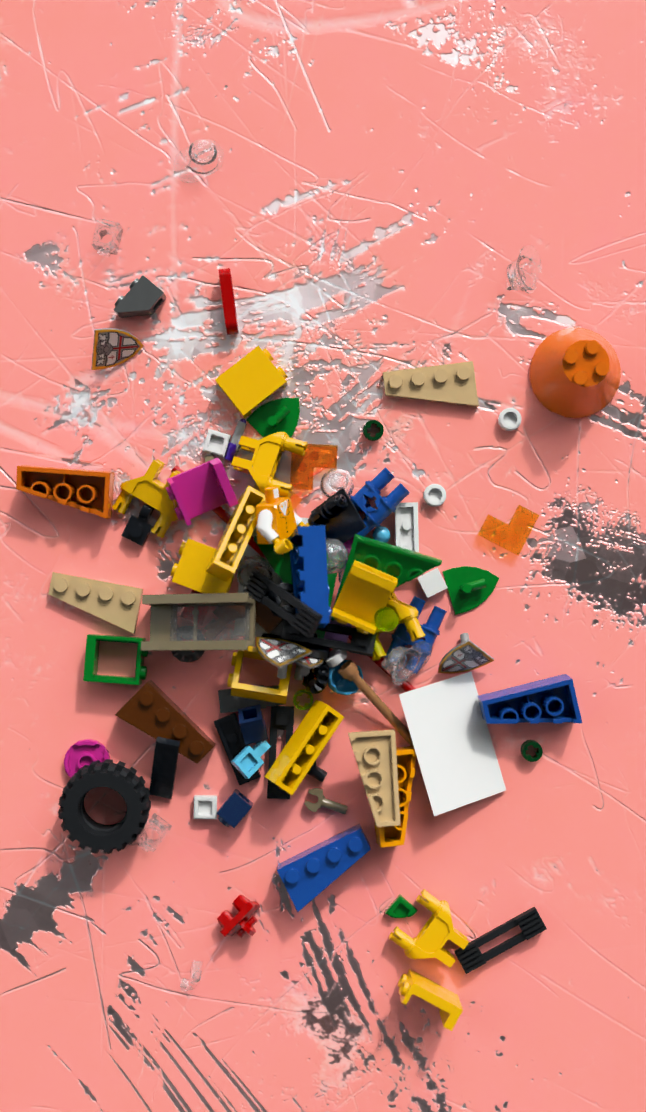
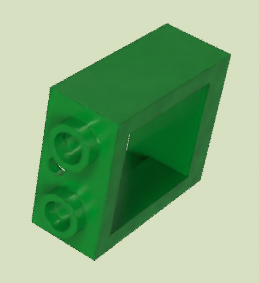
[83,634,149,685]

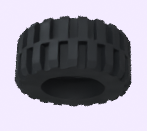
[58,759,151,854]

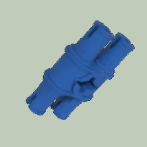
[350,467,410,537]
[384,596,447,674]

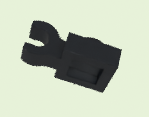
[121,504,155,546]

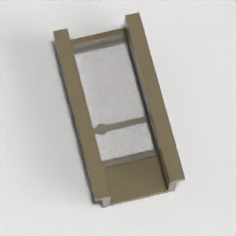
[141,593,256,651]

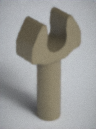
[304,788,348,815]

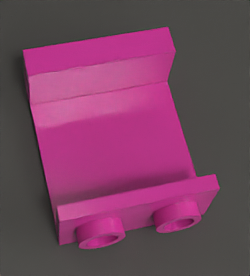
[166,458,239,526]

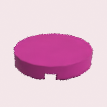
[64,739,110,778]

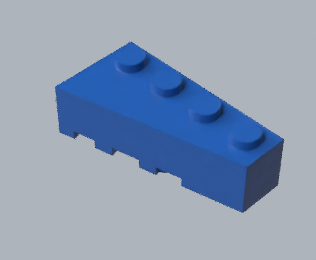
[288,525,332,628]
[477,674,582,724]
[277,823,371,912]

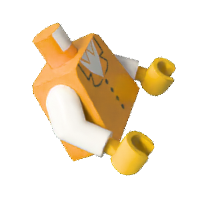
[255,486,311,554]

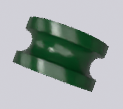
[363,420,384,441]
[520,740,543,762]

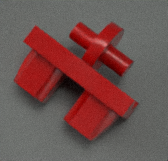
[217,895,261,938]

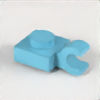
[231,740,271,779]

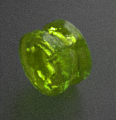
[293,689,314,710]

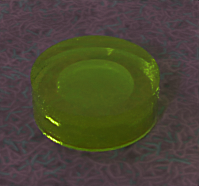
[374,607,399,632]

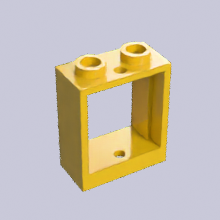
[227,646,293,704]

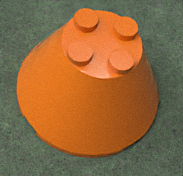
[529,327,621,418]

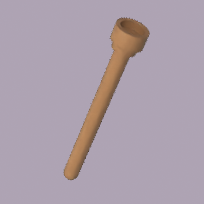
[338,660,413,746]

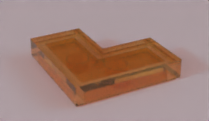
[290,444,338,490]

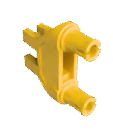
[231,432,308,498]
[112,459,180,538]
[372,592,426,661]
[388,889,469,968]

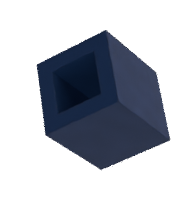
[238,704,268,745]
[216,789,253,828]

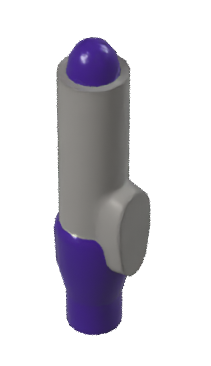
[224,418,247,461]

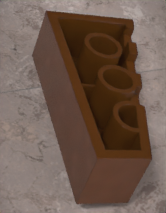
[115,680,216,764]

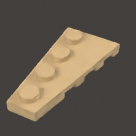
[382,361,479,407]
[48,572,144,634]
[347,729,400,827]

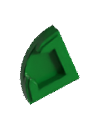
[385,894,418,918]

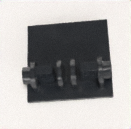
[308,488,367,551]

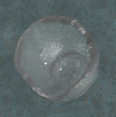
[319,469,354,501]
[326,538,348,574]

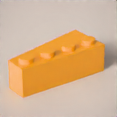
[374,746,417,848]

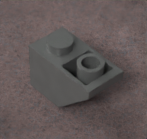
[113,275,167,318]

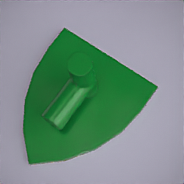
[246,398,300,438]
[442,566,499,615]

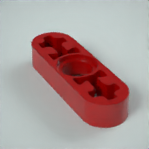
[219,268,239,335]

